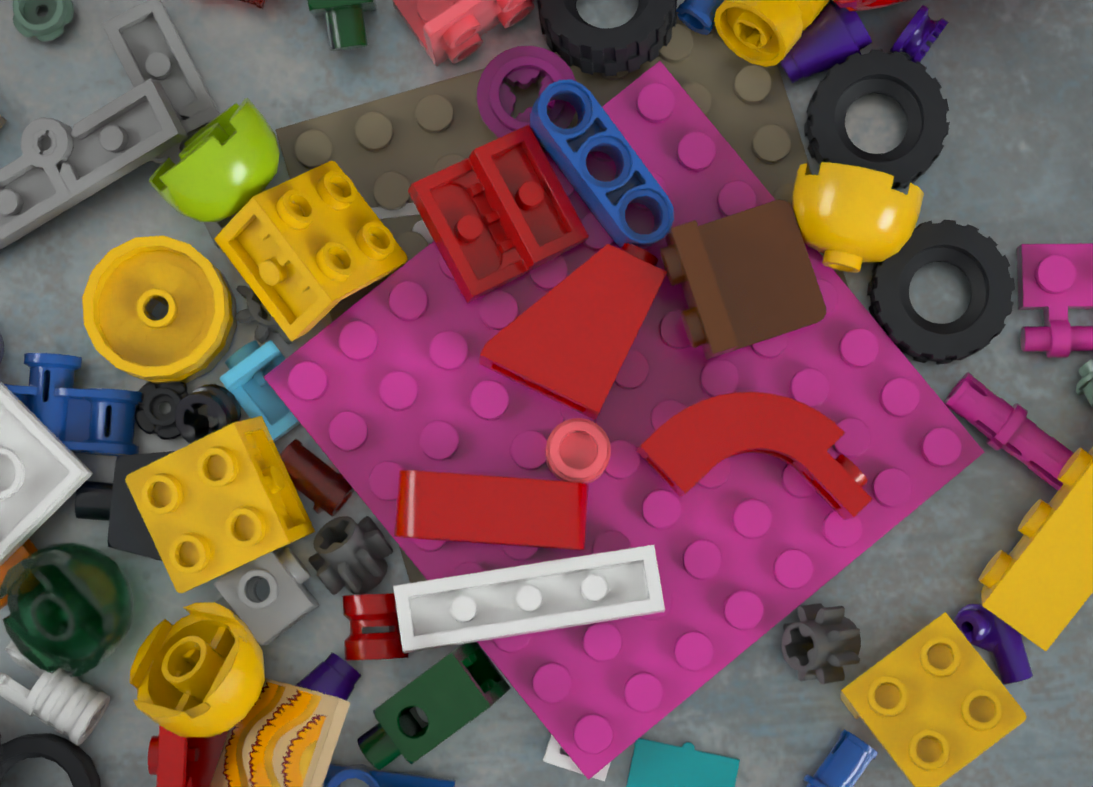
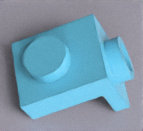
[219,340,300,443]

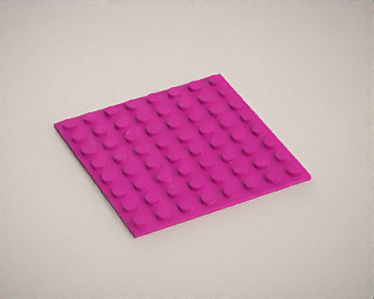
[264,61,984,780]

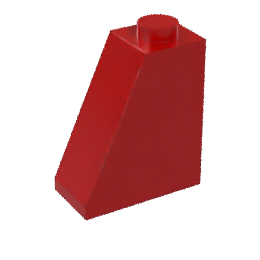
[479,243,667,420]

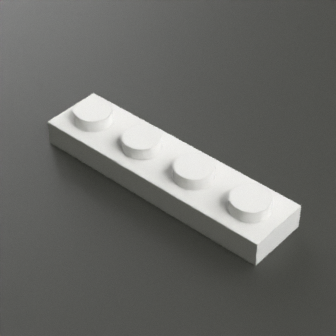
[393,545,665,653]

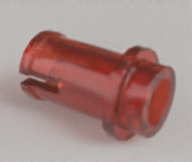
[280,439,355,517]

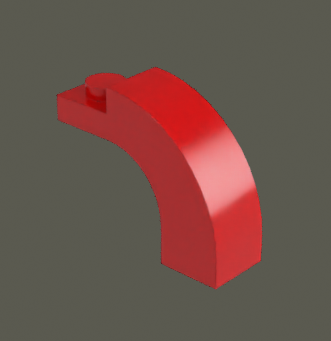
[636,392,873,520]

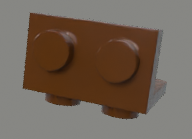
[660,200,826,360]

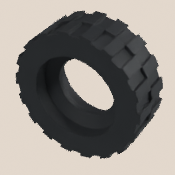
[537,0,677,76]
[804,49,950,190]
[867,220,1015,365]

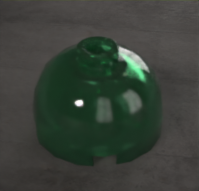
[0,543,134,677]

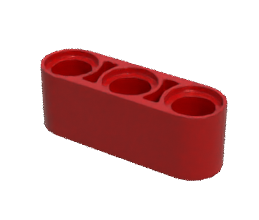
[394,470,589,550]

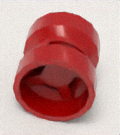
[342,593,409,660]

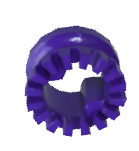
[890,5,948,63]

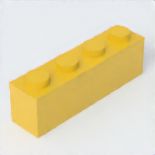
[979,446,1093,651]

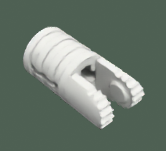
[0,636,111,746]

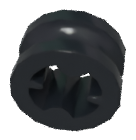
[174,384,241,444]

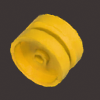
[82,235,237,384]

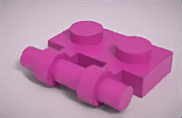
[1017,243,1093,358]

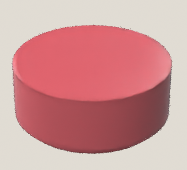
[545,418,611,484]

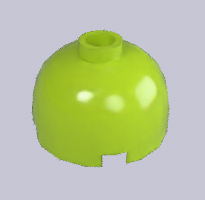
[148,98,280,222]

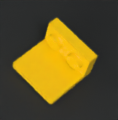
[214,161,408,342]
[126,416,315,593]
[840,612,1026,787]

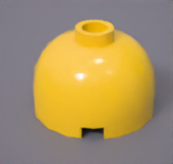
[791,162,924,273]
[130,602,265,737]

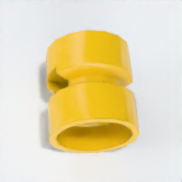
[714,0,829,67]

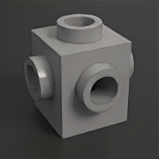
[213,546,319,646]

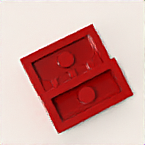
[408,124,589,303]

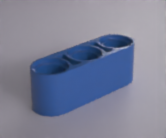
[530,79,674,249]

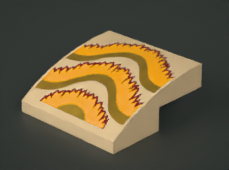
[210,678,351,787]

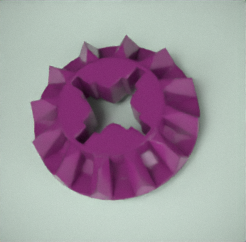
[477,46,576,144]

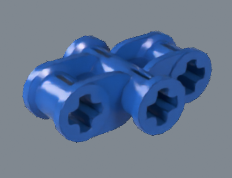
[4,353,143,456]

